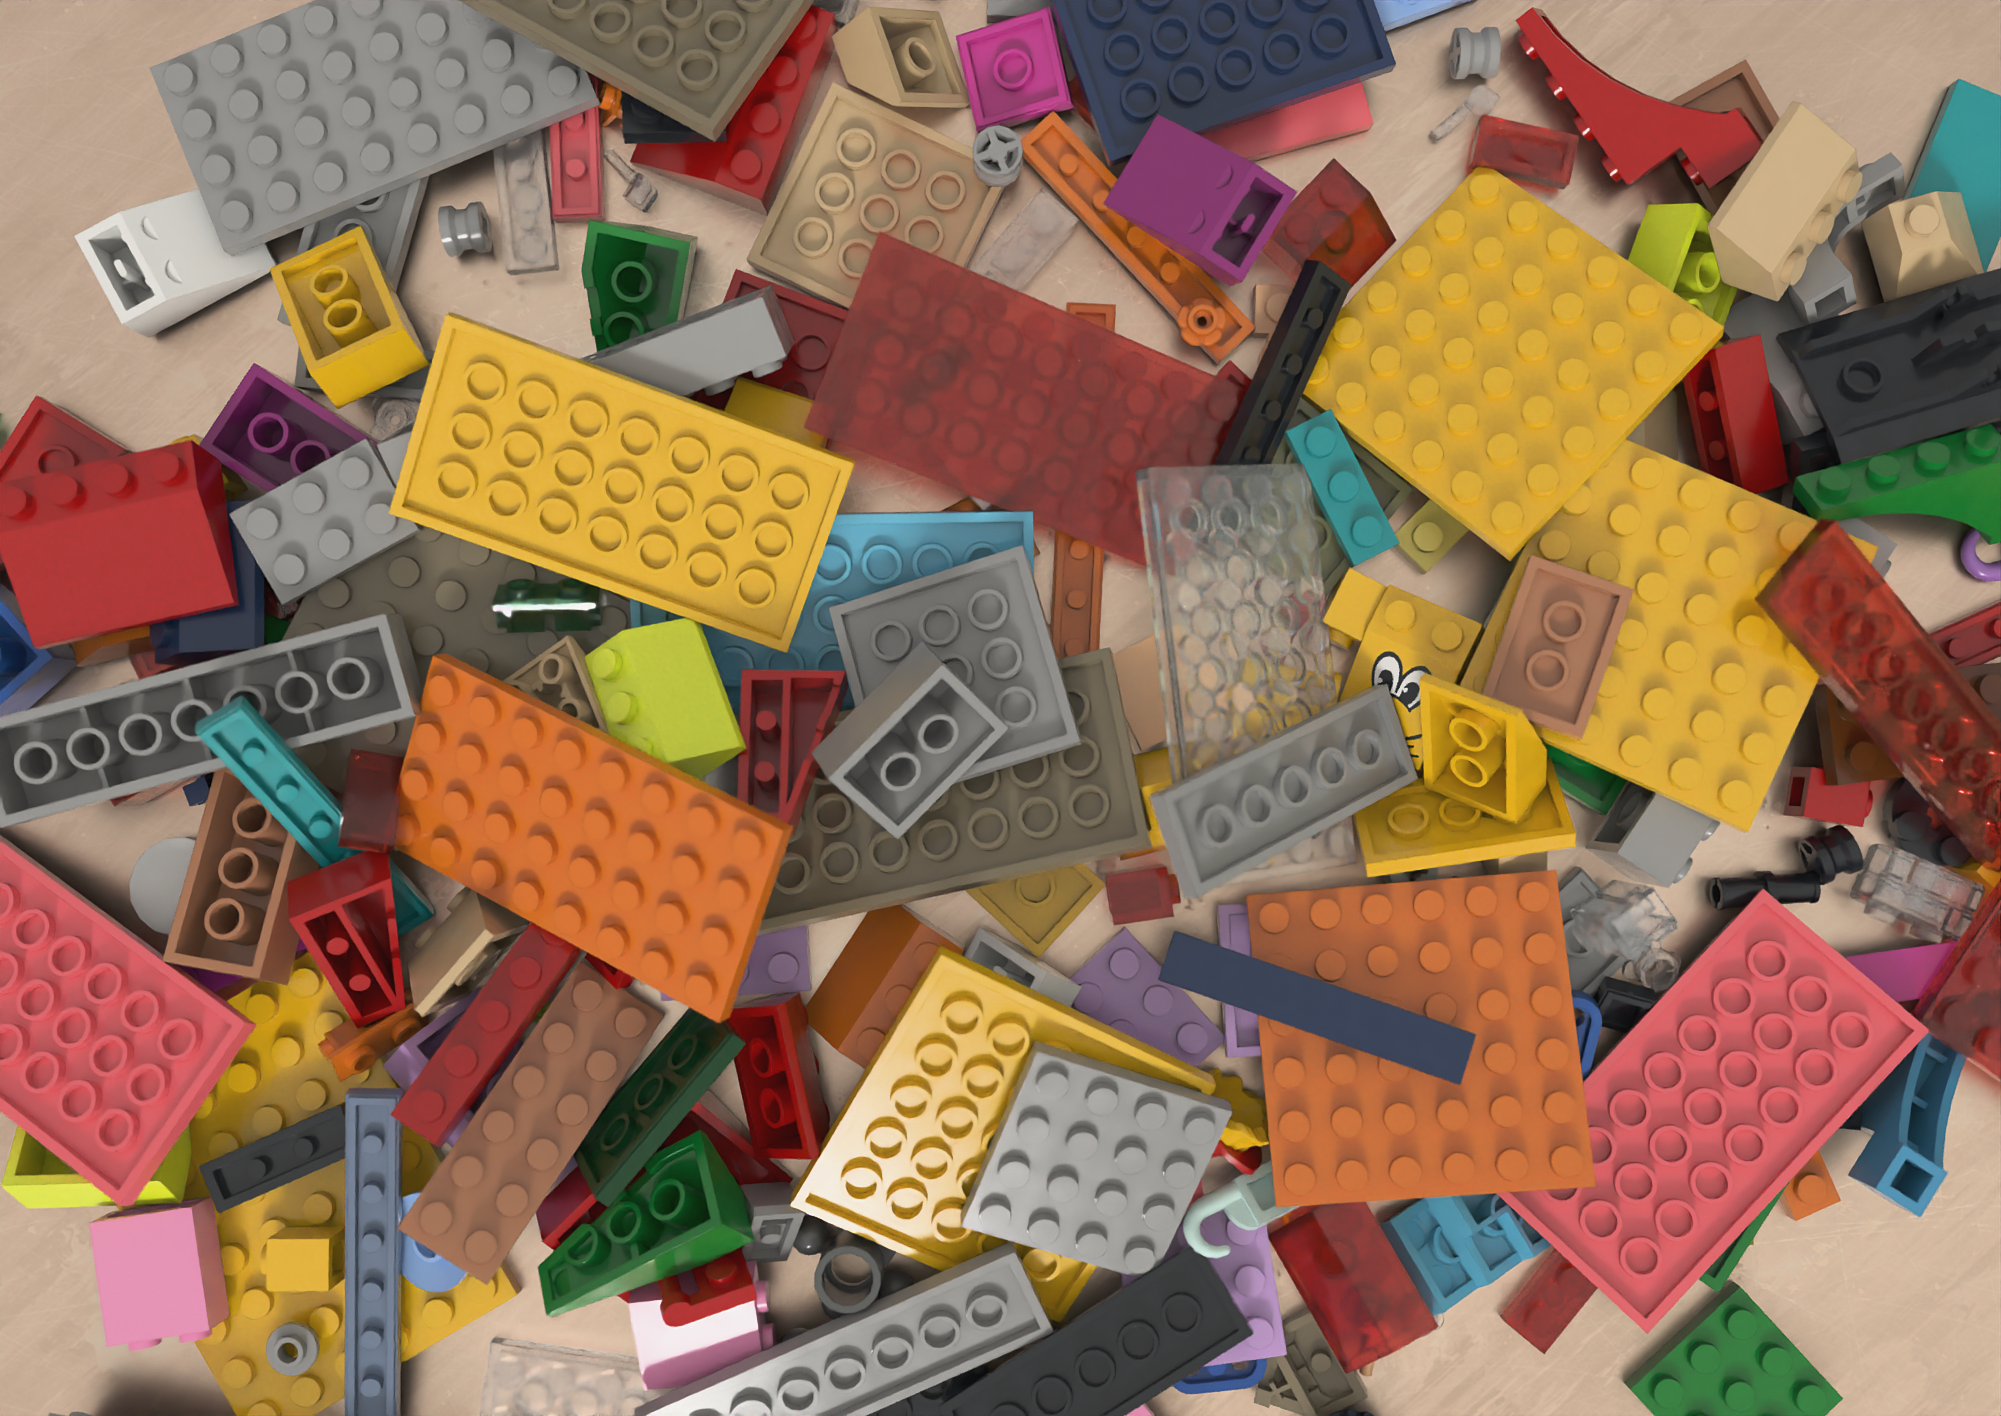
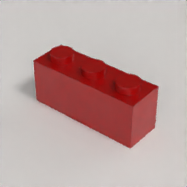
[1683,334,1789,494]

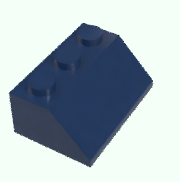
[150,500,264,667]

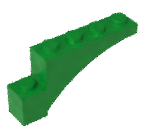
[1792,424,2001,545]

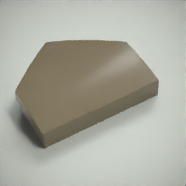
[1254,1301,1368,1416]

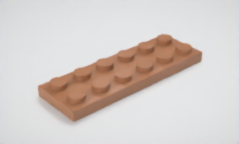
[397,961,664,1285]

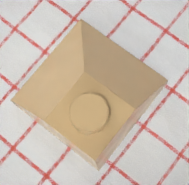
[832,6,970,108]
[1861,191,1984,302]

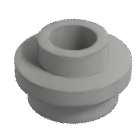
[266,1322,320,1376]

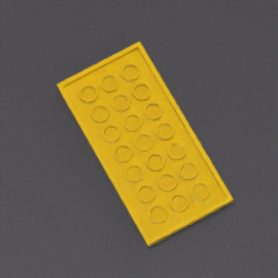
[389,312,855,653]

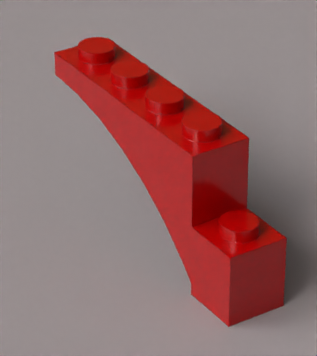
[1515,7,1764,189]

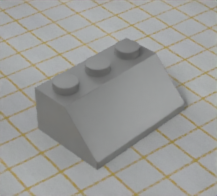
[811,641,1009,840]

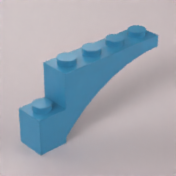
[1848,978,2001,1217]

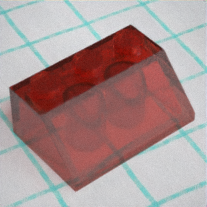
[1268,1202,1439,1374]

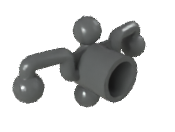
[779,1215,914,1344]

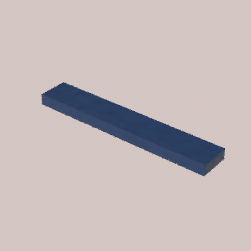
[1158,931,1476,1085]

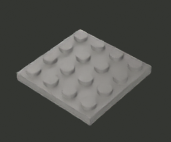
[829,545,1083,784]
[960,1041,1233,1278]

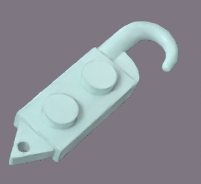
[1183,1160,1301,1258]

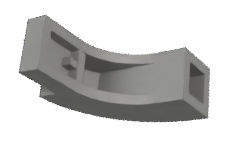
[1786,152,1906,325]

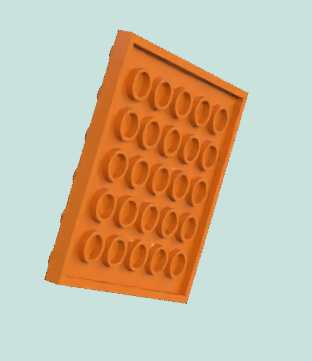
[1246,870,1596,1207]

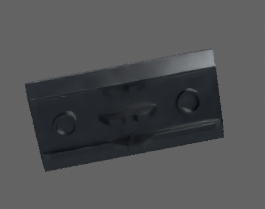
[1776,268,2001,465]

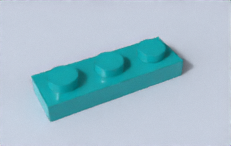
[1284,409,1399,568]

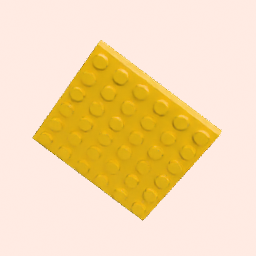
[1301,161,1724,561]
[1458,439,1879,832]
[791,946,1216,1323]

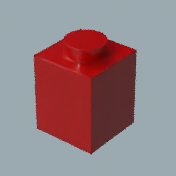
[1783,767,1873,827]

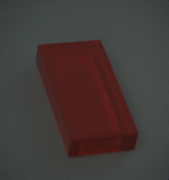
[337,749,404,854]

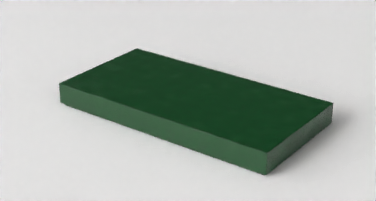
[573,1007,747,1207]

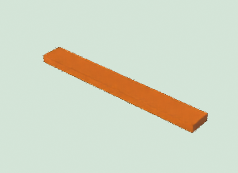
[1050,302,1116,659]

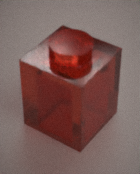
[1104,864,1181,926]

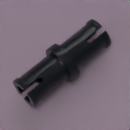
[1709,870,1821,910]

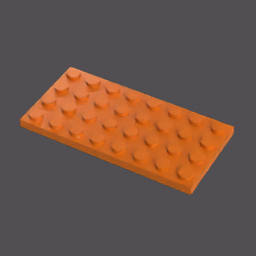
[382,653,793,1023]

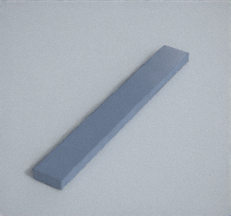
[345,1088,403,1416]

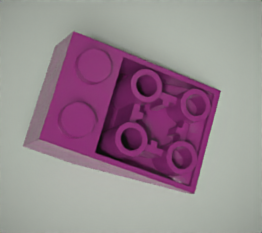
[1103,114,1297,287]

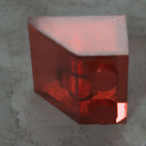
[1262,158,1397,291]

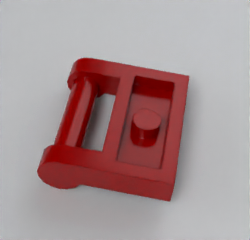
[657,1248,757,1328]

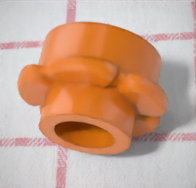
[1177,297,1227,346]

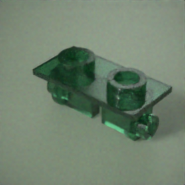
[492,578,602,633]

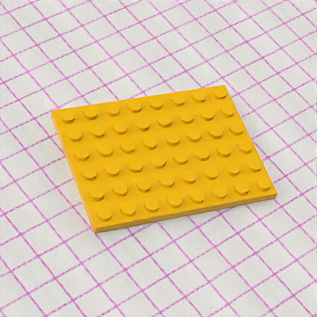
[116,952,522,1416]

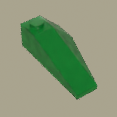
[581,219,698,352]
[538,1130,755,1317]

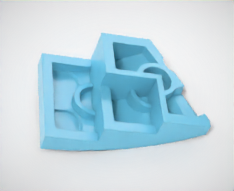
[1379,1193,1551,1316]

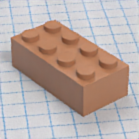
[162,768,338,985]

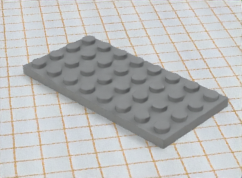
[150,0,601,256]

